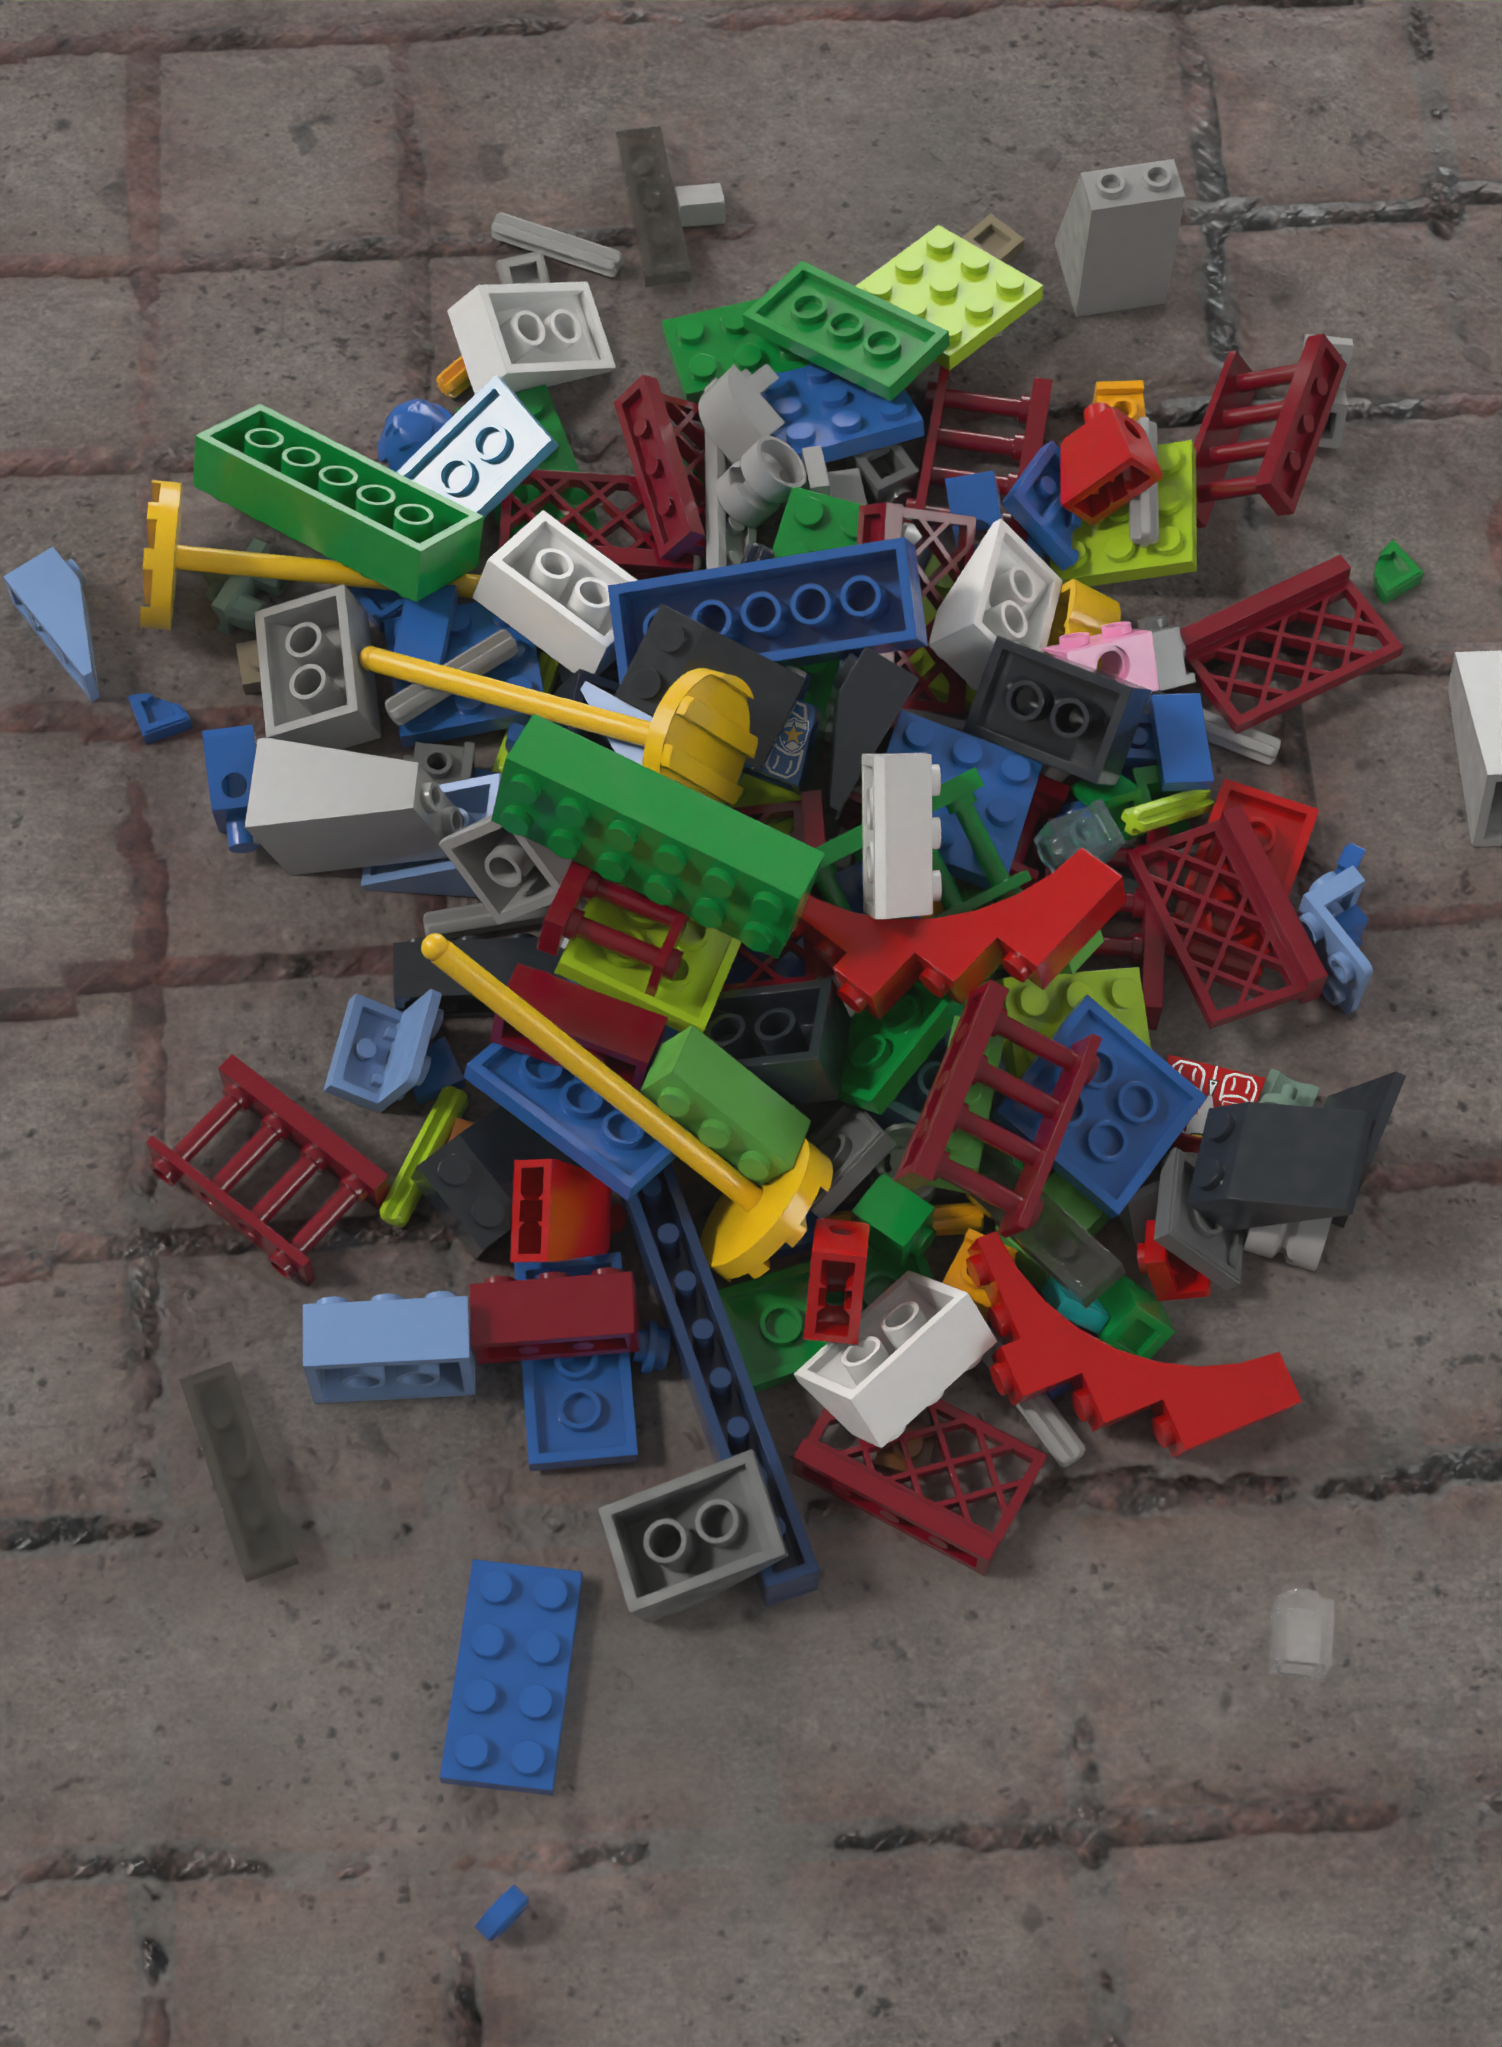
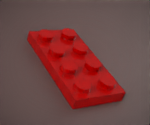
[1165,778,1319,985]

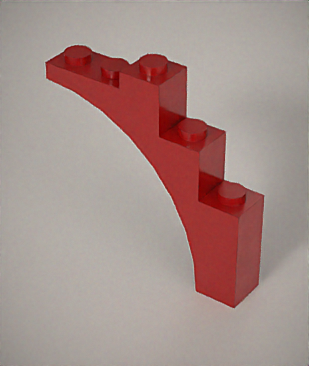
[790,847,1127,1020]
[966,1231,1302,1458]

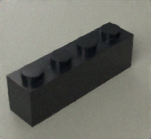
[393,933,567,1019]

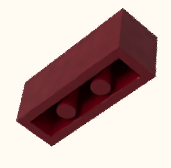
[490,963,668,1093]
[470,1267,640,1364]

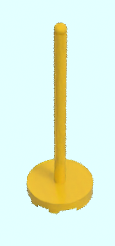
[140,480,481,631]
[359,646,758,806]
[421,933,833,1283]

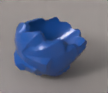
[377,399,454,472]

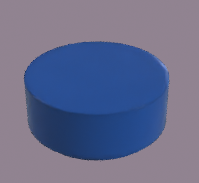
[475,1884,530,1942]

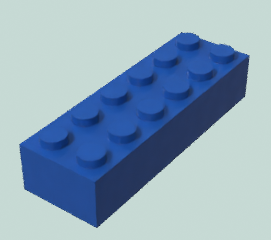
[608,537,928,684]

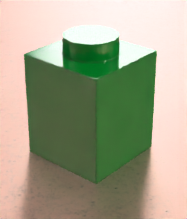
[851,1172,936,1268]

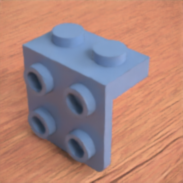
[1297,865,1373,1014]
[323,989,444,1113]

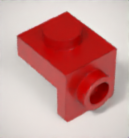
[1137,1220,1211,1301]

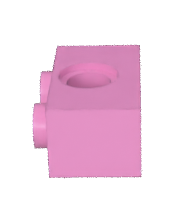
[1041,622,1159,692]

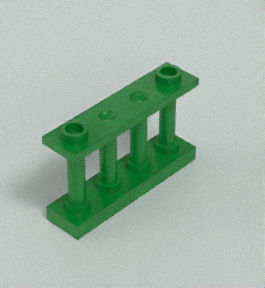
[814,767,1032,919]

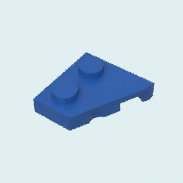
[1001,440,1081,571]

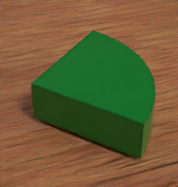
[1373,540,1424,605]

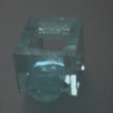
[1033,799,1126,873]

